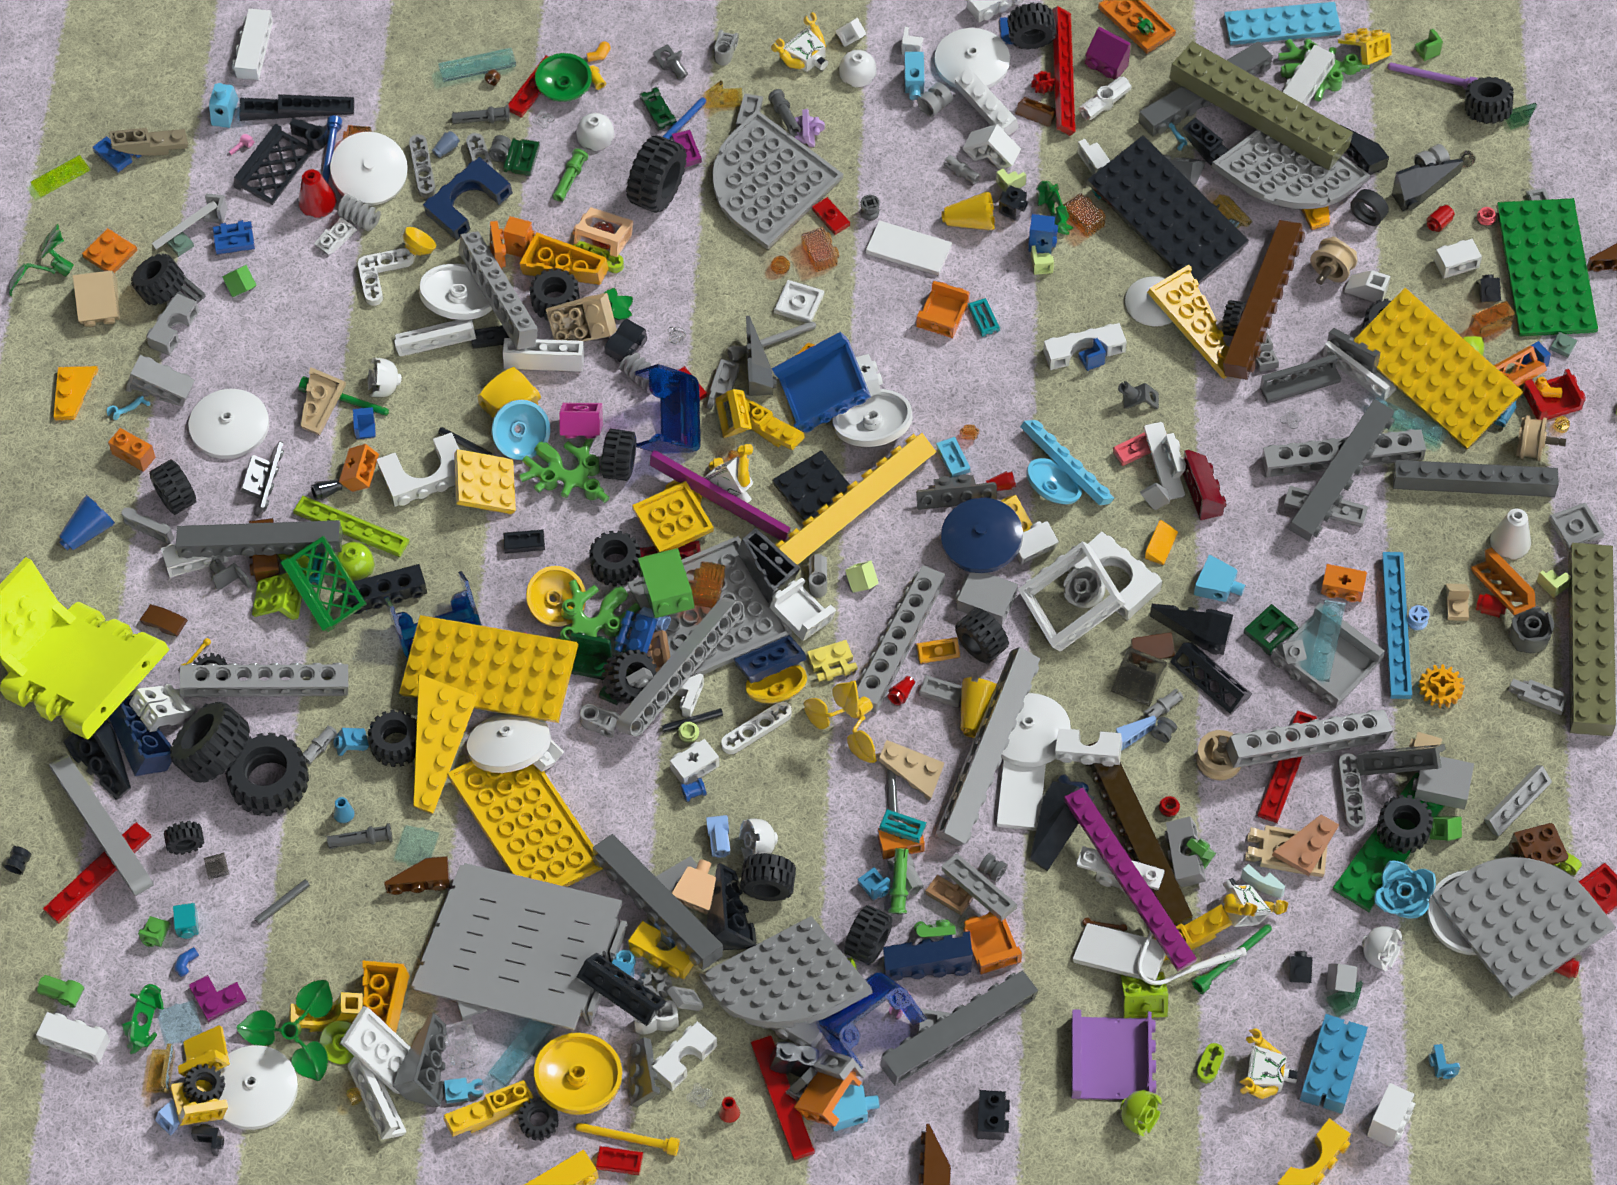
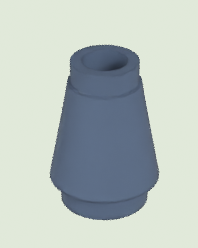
[432,131,460,158]

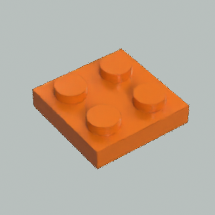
[489,221,506,269]
[82,228,138,273]

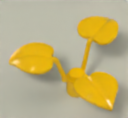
[803,681,877,763]

